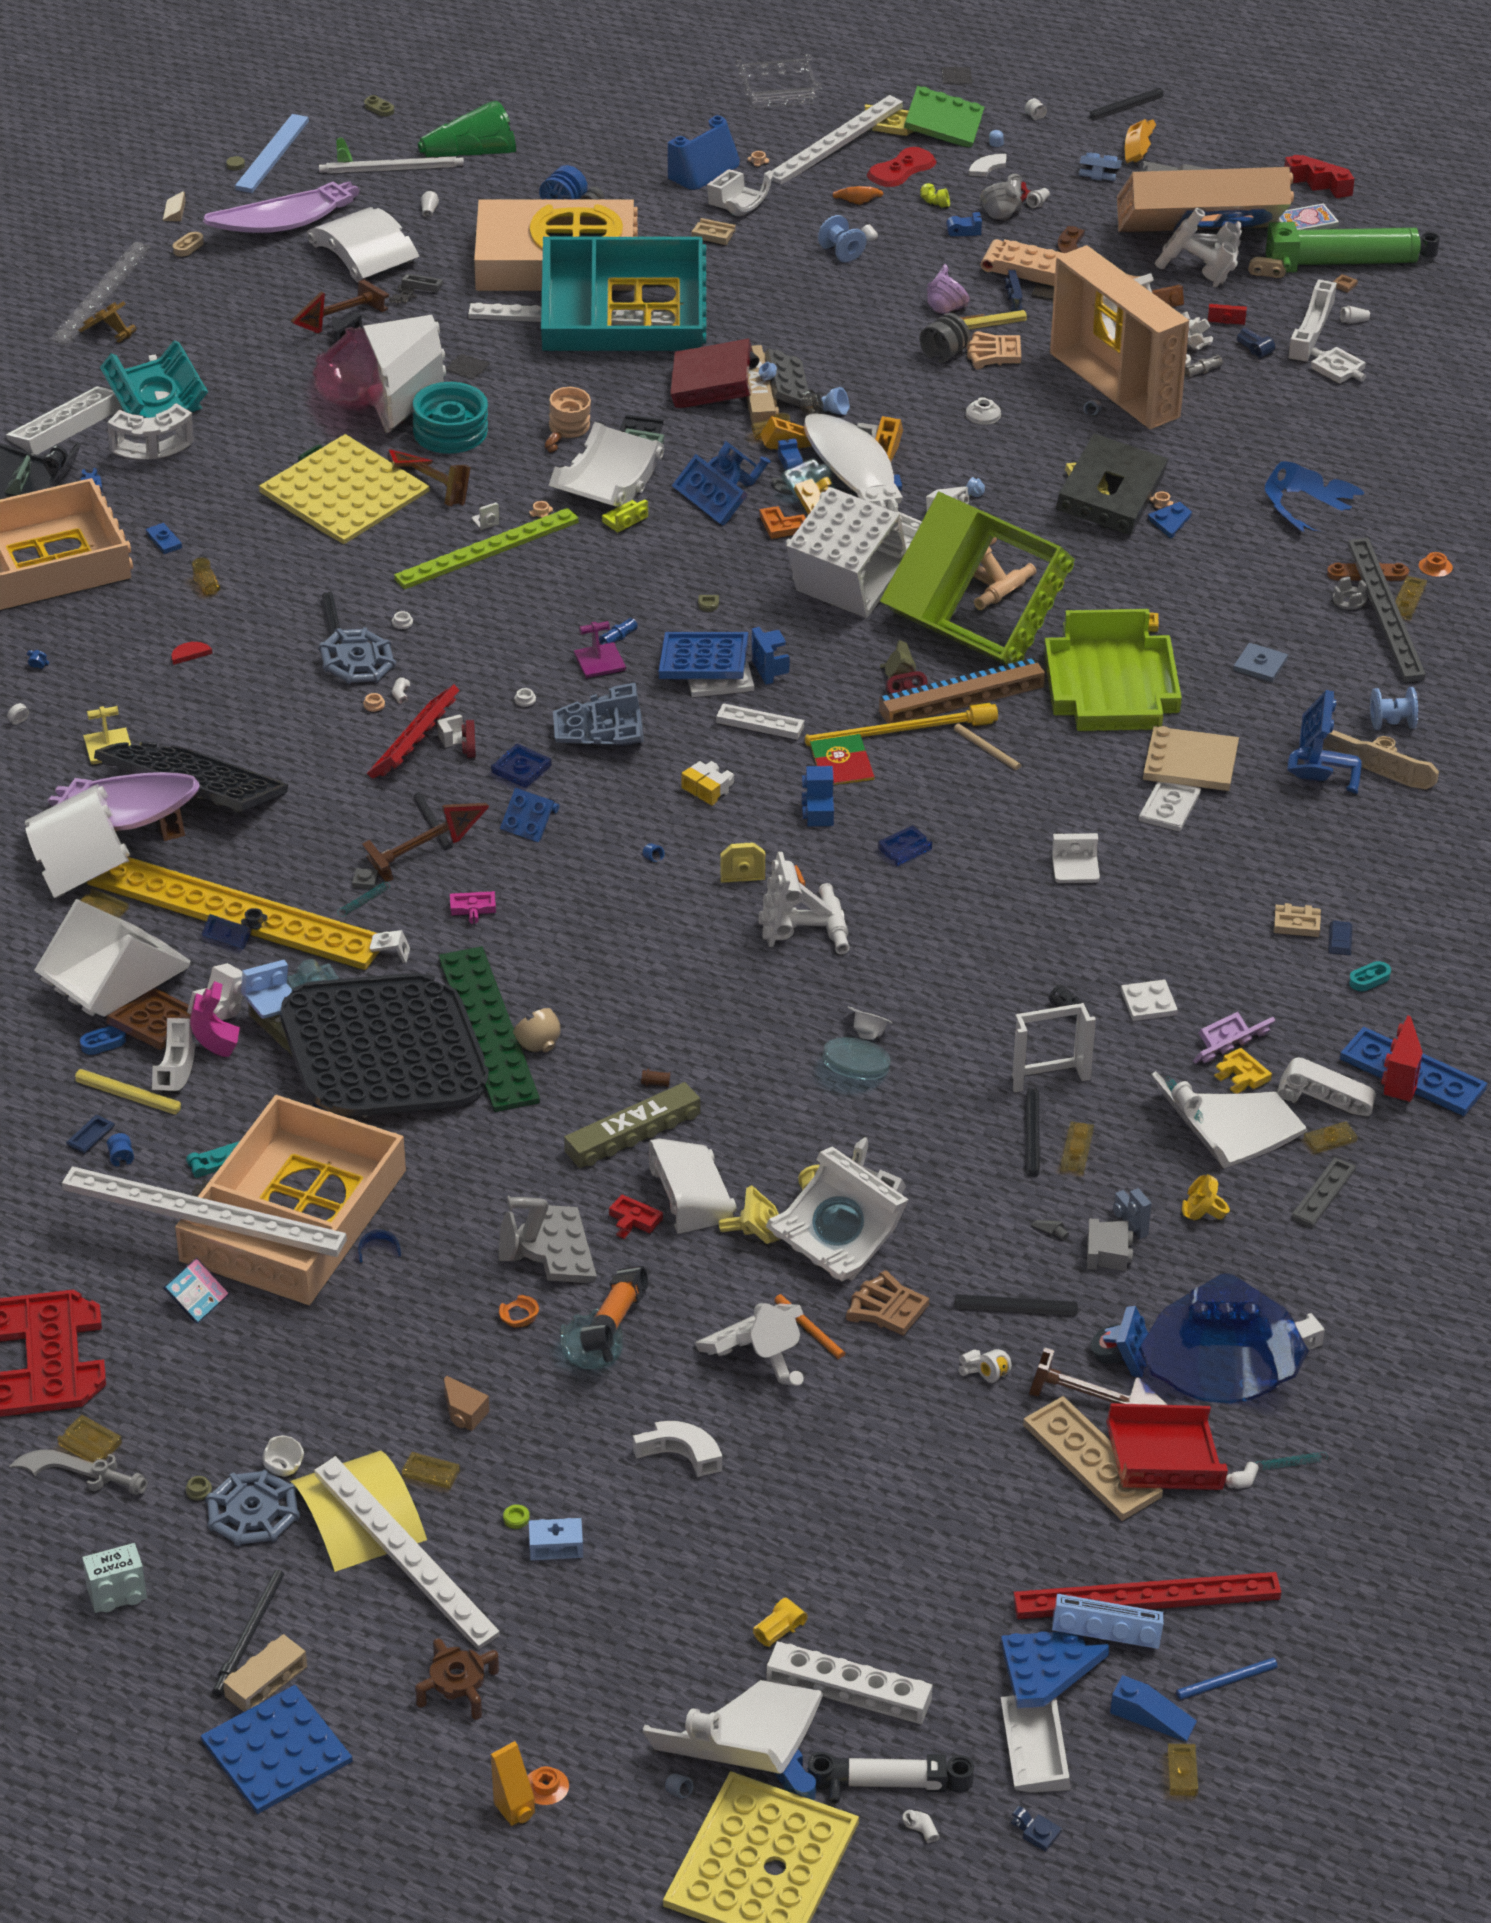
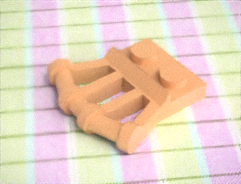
[967,331,1021,369]

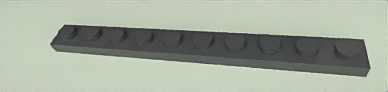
[1348,538,1425,683]

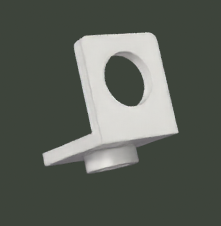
[472,503,499,530]
[370,930,410,963]

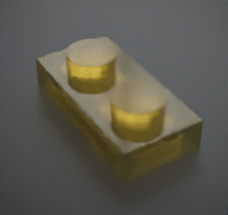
[1167,1743,1198,1796]

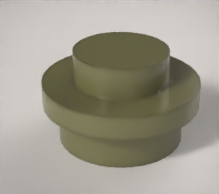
[186,1476,212,1500]

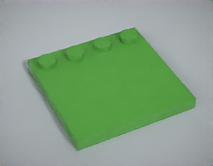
[904,86,984,147]

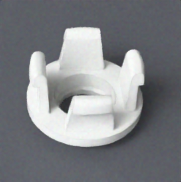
[1187,317,1213,350]

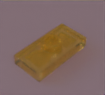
[1303,1121,1358,1154]
[402,1452,460,1489]

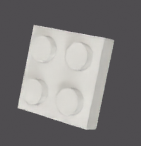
[1121,980,1178,1021]

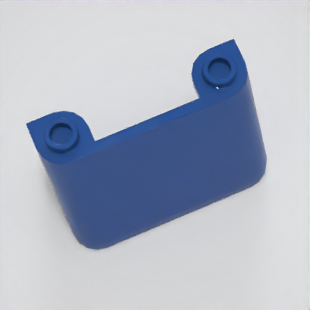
[667,115,740,190]

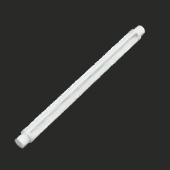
[319,157,464,174]

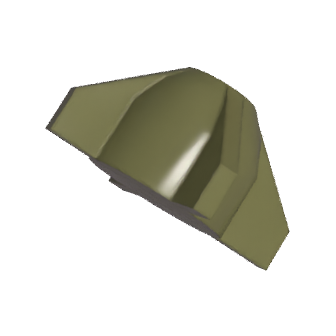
[880,640,916,688]

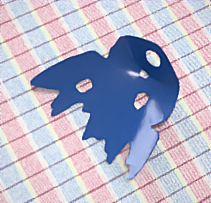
[1265,461,1364,532]

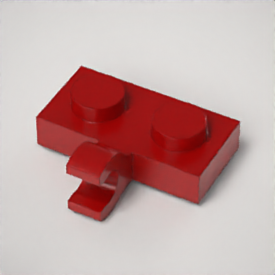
[609,1195,663,1239]

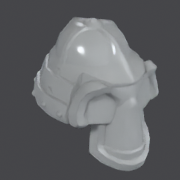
[979,174,1022,221]

